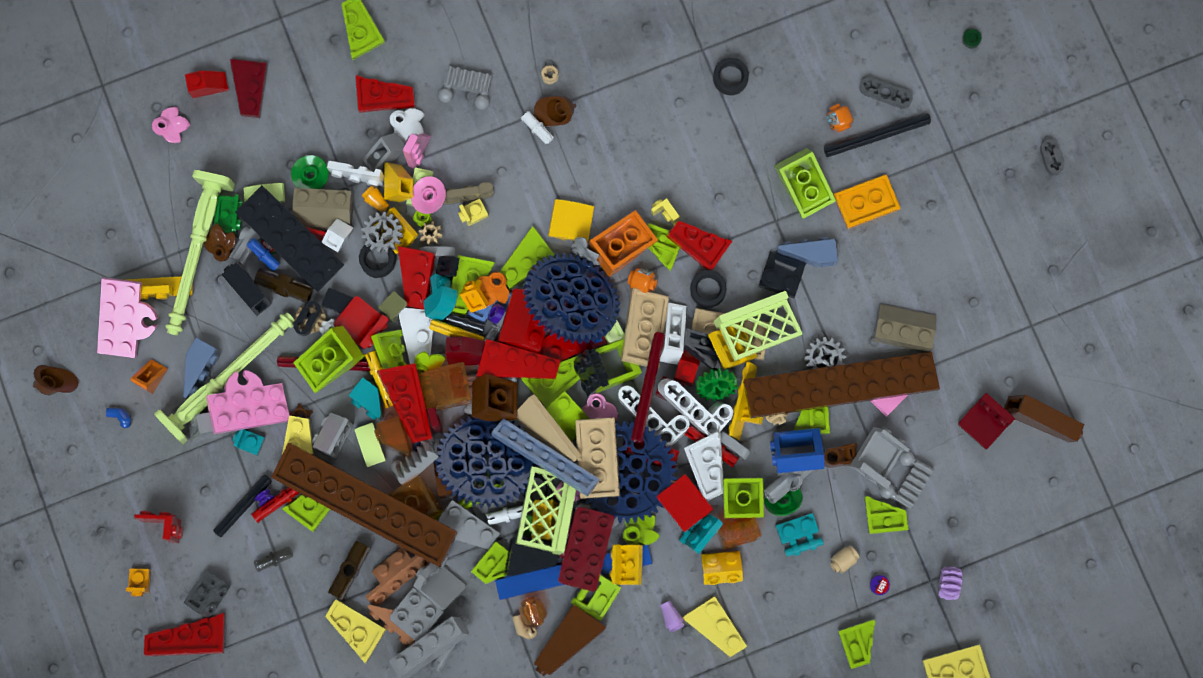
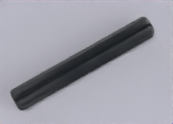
[213,475,272,537]

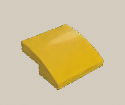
[548,199,594,243]
[708,323,758,370]

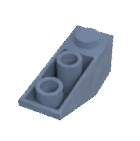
[777,237,838,268]
[183,338,219,399]

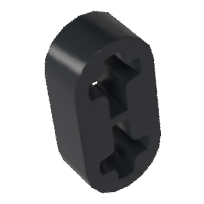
[294,301,322,336]

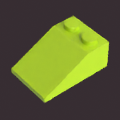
[774,148,836,219]
[294,326,364,393]

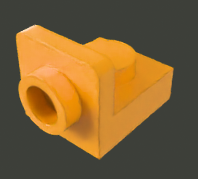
[460,279,489,313]
[126,569,151,597]

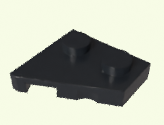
[683,328,721,371]

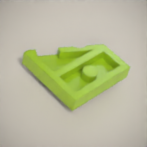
[648,223,680,271]
[793,407,830,435]
[864,496,908,534]
[470,541,508,584]
[838,620,875,669]

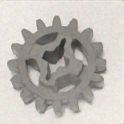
[361,212,403,254]
[804,337,846,369]

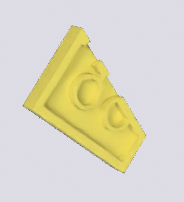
[282,416,314,455]
[682,597,747,657]
[325,599,386,664]
[922,645,990,678]

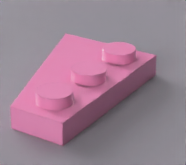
[403,134,431,169]

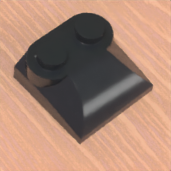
[758,251,806,299]

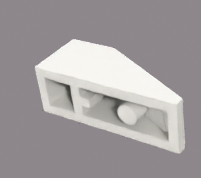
[660,303,687,365]

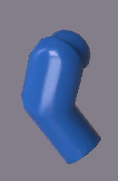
[106,408,132,428]

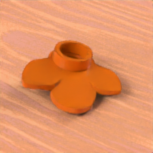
[477,272,509,306]

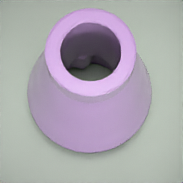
[660,601,684,632]

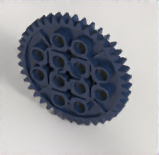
[523,253,620,344]
[435,416,537,508]
[577,421,677,524]

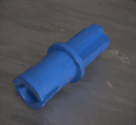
[247,238,281,271]

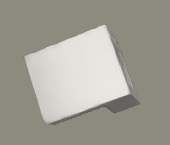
[322,219,353,252]

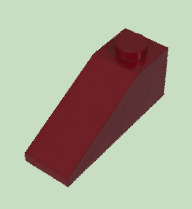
[445,336,485,366]

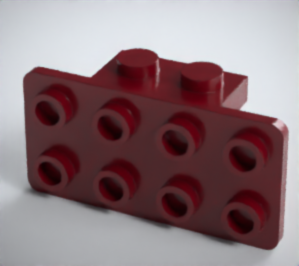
[558,507,614,591]

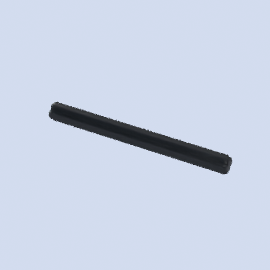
[824,114,931,157]

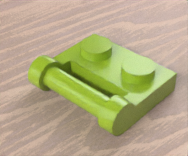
[571,574,621,621]

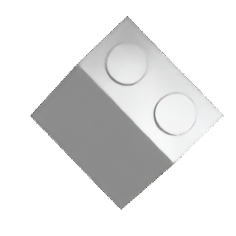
[312,412,353,460]

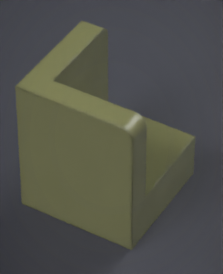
[378,291,407,324]

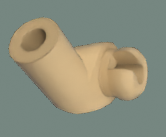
[512,615,537,639]

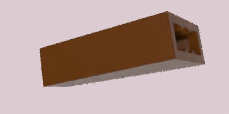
[1004,394,1085,442]
[534,605,606,677]

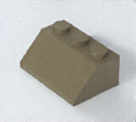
[292,188,354,232]
[873,304,936,353]

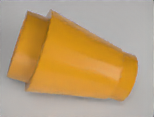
[362,186,390,213]

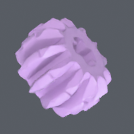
[938,566,962,600]

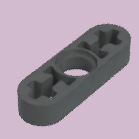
[859,77,913,109]

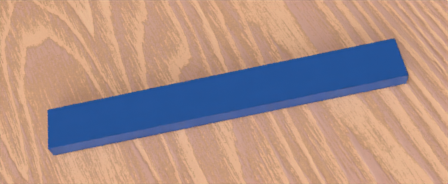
[495,545,652,600]

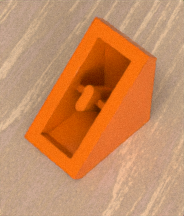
[130,359,168,394]

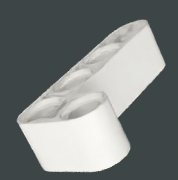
[658,379,733,436]
[618,386,689,447]

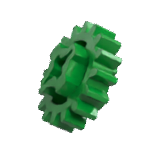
[696,368,738,402]

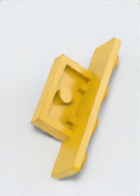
[123,277,193,300]
[729,362,763,440]

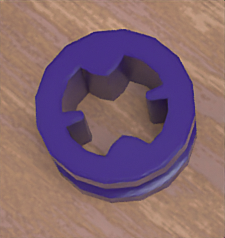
[255,489,274,507]

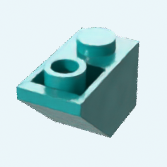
[348,377,383,421]

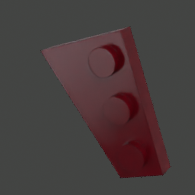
[230,59,268,118]

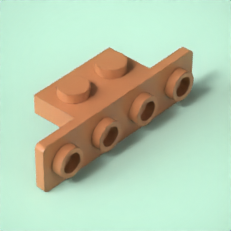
[365,547,429,606]

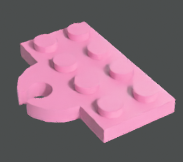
[97,277,158,358]
[206,370,289,434]

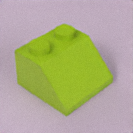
[546,391,590,442]
[723,478,764,518]

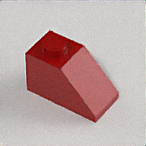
[184,70,229,99]
[674,349,700,387]

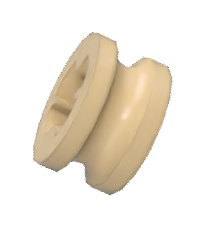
[541,65,558,84]

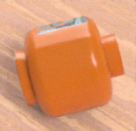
[826,103,854,133]
[628,267,657,293]

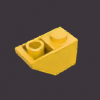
[384,162,413,203]

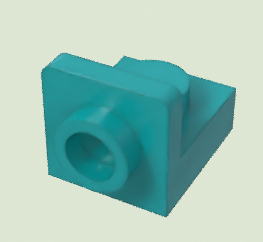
[233,429,265,456]

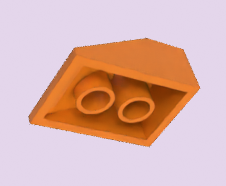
[588,210,658,277]

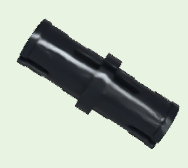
[446,312,486,335]

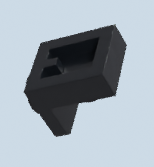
[436,256,460,280]

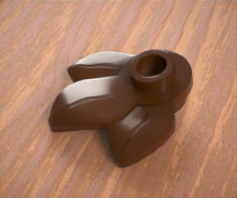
[203,224,236,262]

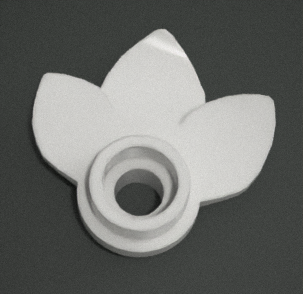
[390,108,424,143]

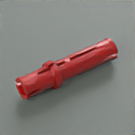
[685,425,739,468]
[250,487,299,523]

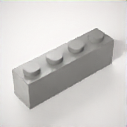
[389,616,470,678]

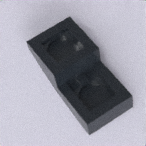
[322,288,353,314]

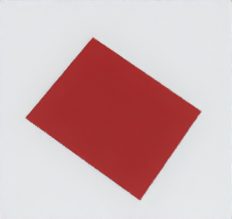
[657,474,713,532]

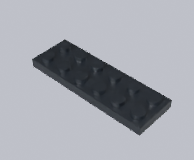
[235,185,345,292]

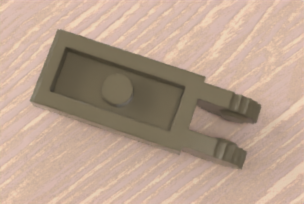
[443,182,494,205]

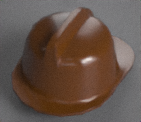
[534,96,576,126]
[33,365,79,396]

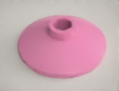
[411,176,446,214]

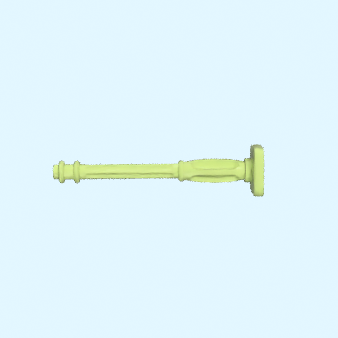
[165,170,235,336]
[154,312,295,445]

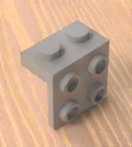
[413,555,466,610]
[390,588,445,641]

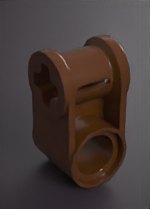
[824,443,857,468]

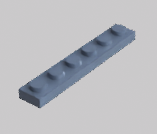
[492,418,599,497]

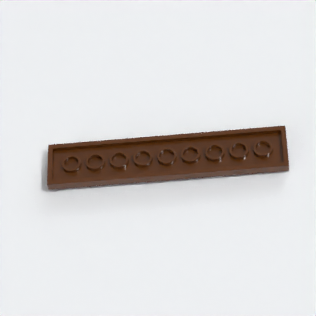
[743,352,940,419]
[271,443,459,567]

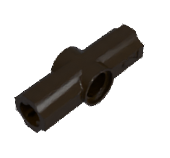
[254,268,313,303]
[327,541,371,601]

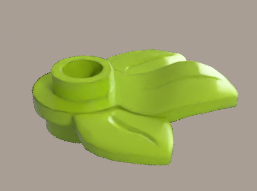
[415,351,446,380]
[623,515,660,545]

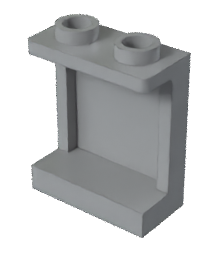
[850,427,910,489]

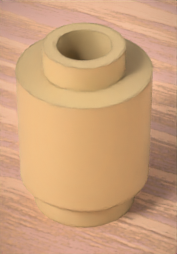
[830,546,860,574]

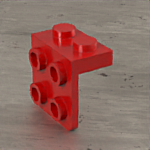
[333,296,389,349]
[134,511,183,543]

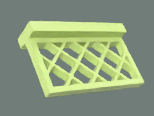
[714,291,802,361]
[516,467,576,555]

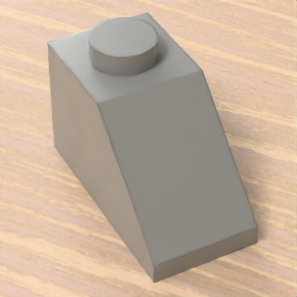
[362,133,405,172]

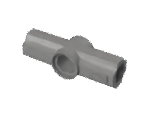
[229,225,262,265]
[763,470,813,504]

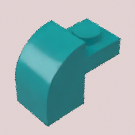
[423,274,457,321]

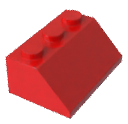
[497,289,546,353]

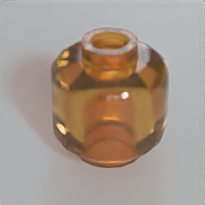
[519,596,548,627]

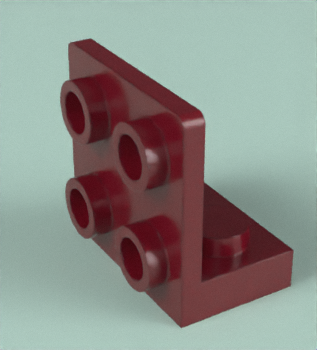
[958,393,1016,450]

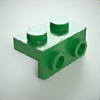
[214,194,243,235]

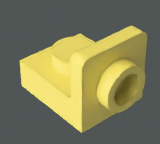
[458,198,489,226]
[651,198,680,225]

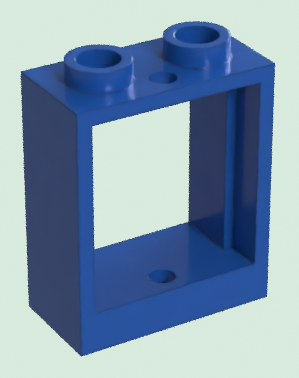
[770,428,824,473]

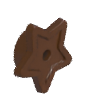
[289,404,313,419]

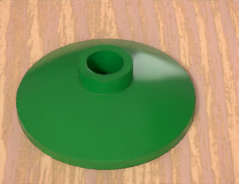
[291,155,329,189]
[764,489,803,516]

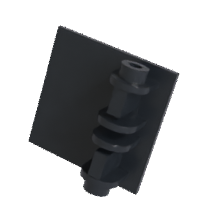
[574,349,609,397]

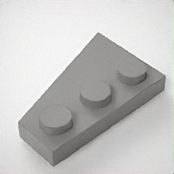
[438,500,500,549]

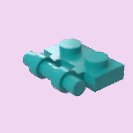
[775,513,824,557]
[679,514,723,554]

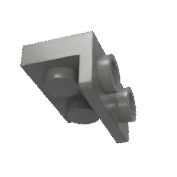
[184,570,230,618]

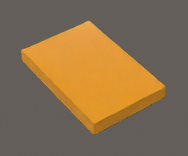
[833,174,901,229]

